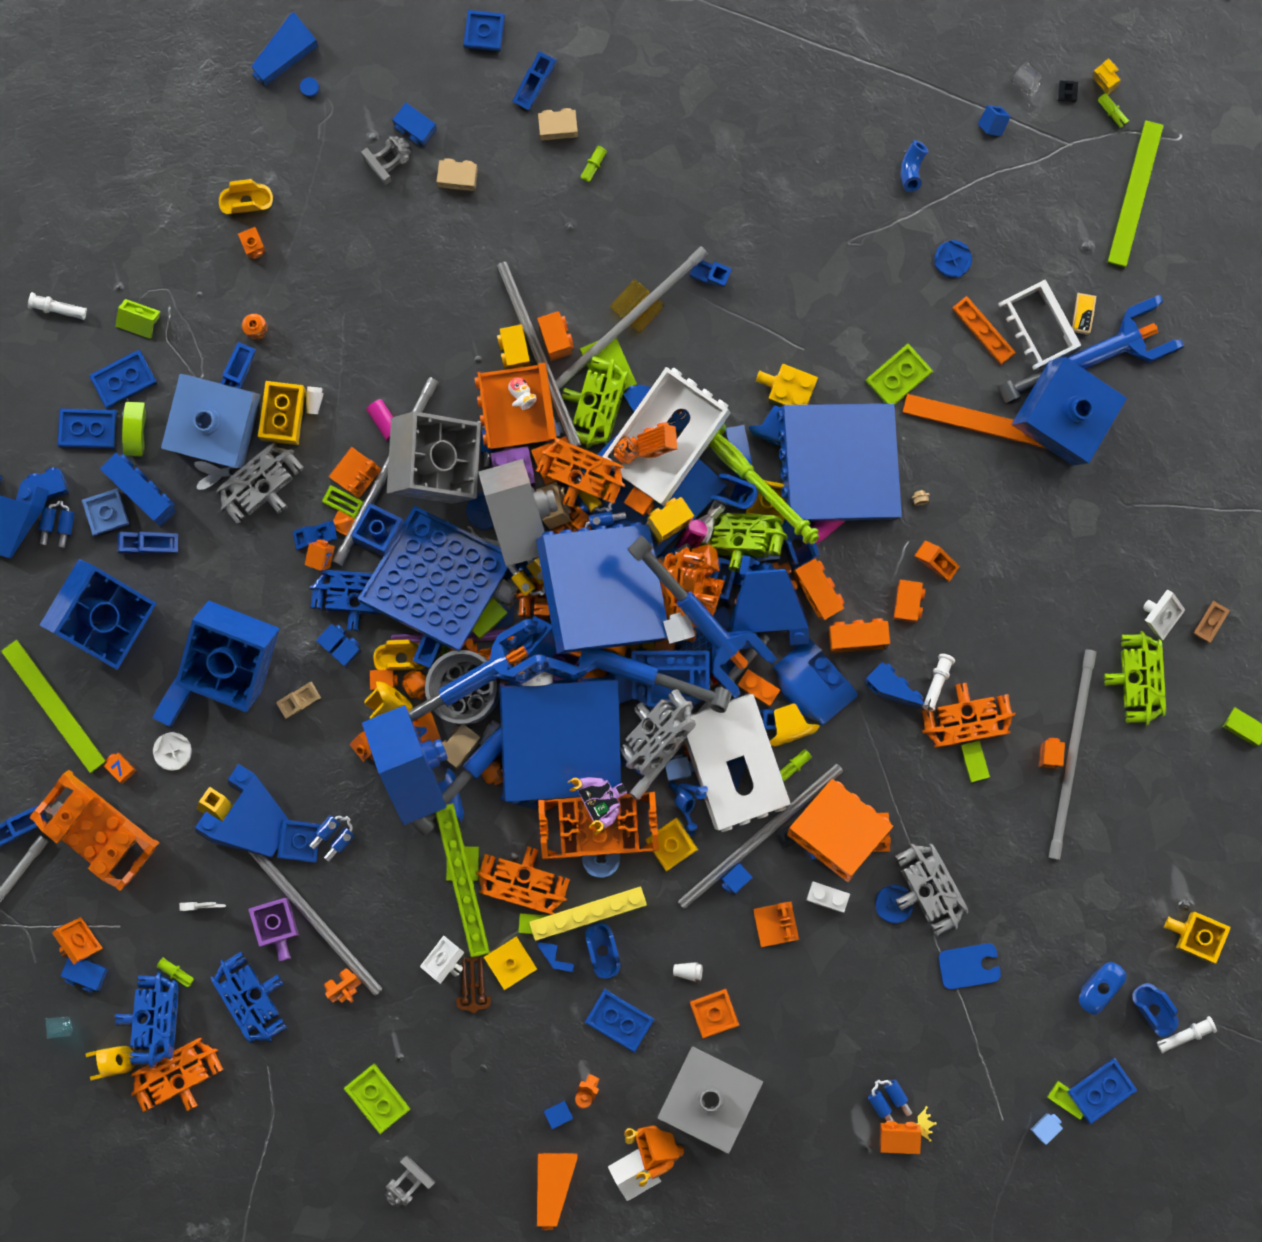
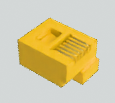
[1093,58,1121,95]

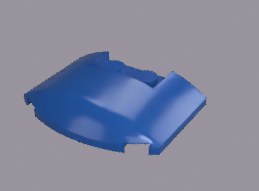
[773,638,858,725]
[631,650,710,707]

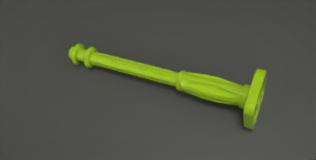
[703,423,819,544]

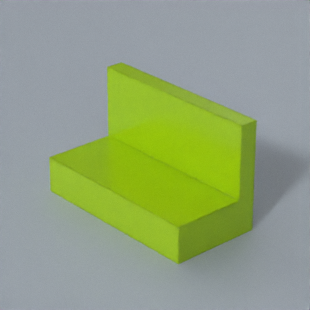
[115,299,160,339]
[1223,707,1262,747]

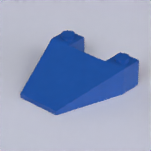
[0,476,49,558]
[730,569,809,649]
[195,764,289,858]

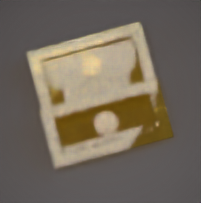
[610,279,665,333]

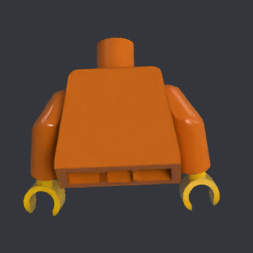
[625,1125,684,1187]

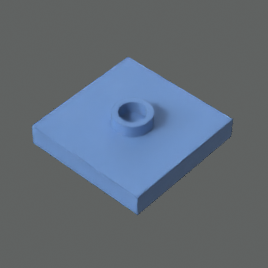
[82,488,130,536]

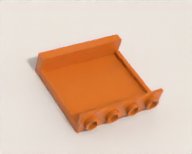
[474,362,557,450]
[787,779,893,883]

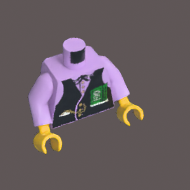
[568,777,627,835]

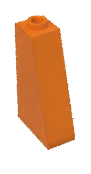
[537,1153,578,1230]

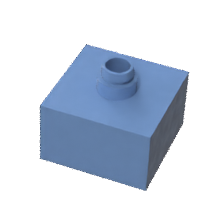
[161,374,262,468]

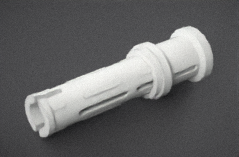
[28,292,87,320]
[922,654,955,711]
[1157,1016,1217,1054]

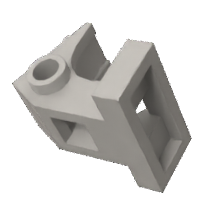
[361,136,412,185]
[384,1156,436,1208]

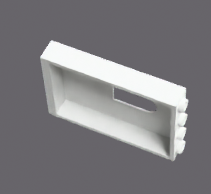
[603,367,731,506]
[684,694,791,832]

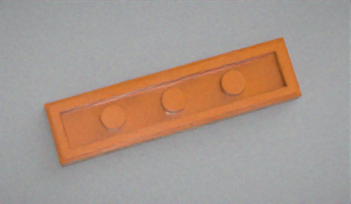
[952,296,1016,366]

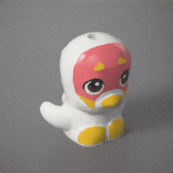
[508,378,537,410]

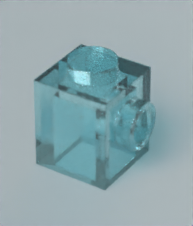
[45,1016,73,1039]

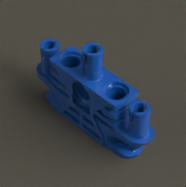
[309,570,384,631]
[210,951,287,1044]
[115,972,179,1068]

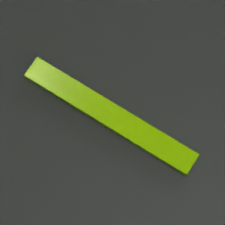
[1107,120,1164,268]
[1,640,106,773]
[435,803,490,958]

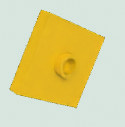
[645,818,699,872]
[484,936,537,990]

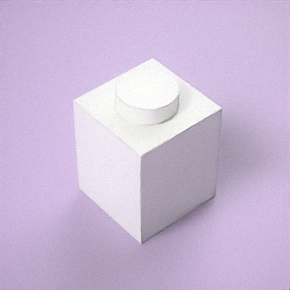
[663,612,695,644]

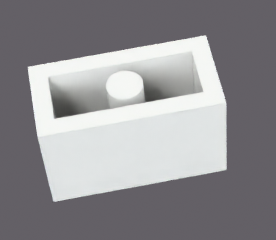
[806,882,850,913]

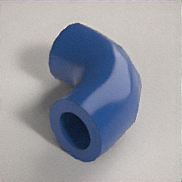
[900,140,928,192]

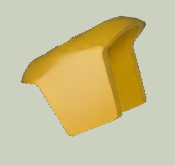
[219,179,273,214]
[373,640,426,671]
[364,681,413,719]
[769,704,820,747]
[85,1046,135,1080]

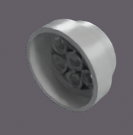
[425,650,501,725]

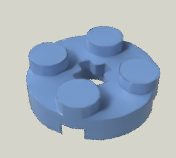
[582,854,621,878]

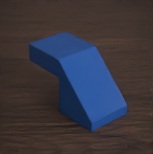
[690,260,732,287]
[293,521,337,550]
[538,942,574,972]

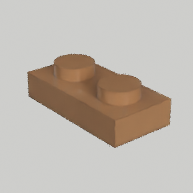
[1193,601,1230,644]

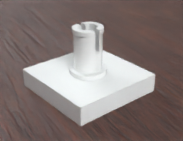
[1143,590,1185,640]
[420,935,464,984]

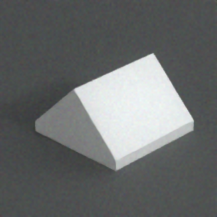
[608,1149,661,1201]

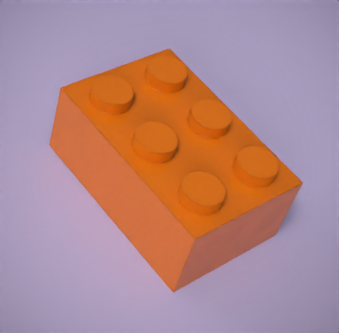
[792,559,845,621]
[828,618,890,654]

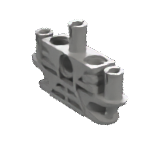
[217,443,304,524]
[620,689,696,775]
[894,844,968,936]

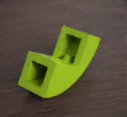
[122,402,147,456]

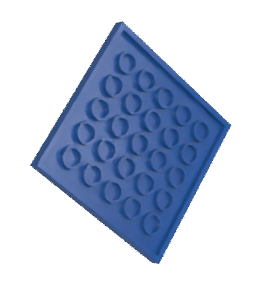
[358,506,509,652]

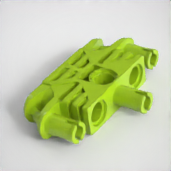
[562,356,628,449]
[699,513,788,572]
[1104,631,1166,726]

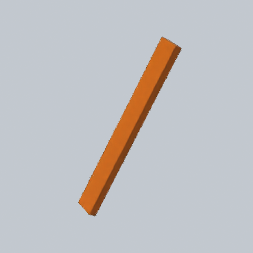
[902,394,1045,448]

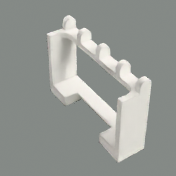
[998,279,1081,370]

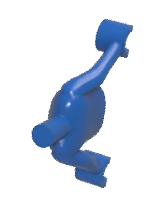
[668,781,708,836]

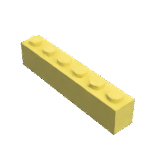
[529,886,647,941]

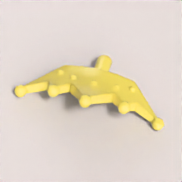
[916,1106,937,1142]

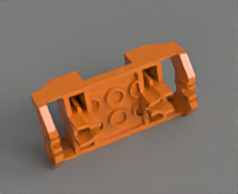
[29,770,159,891]
[538,792,659,860]

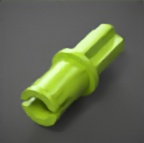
[1098,93,1130,128]
[580,146,607,182]
[780,749,812,781]
[157,957,194,988]

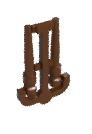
[456,957,491,1013]

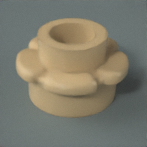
[911,490,930,506]

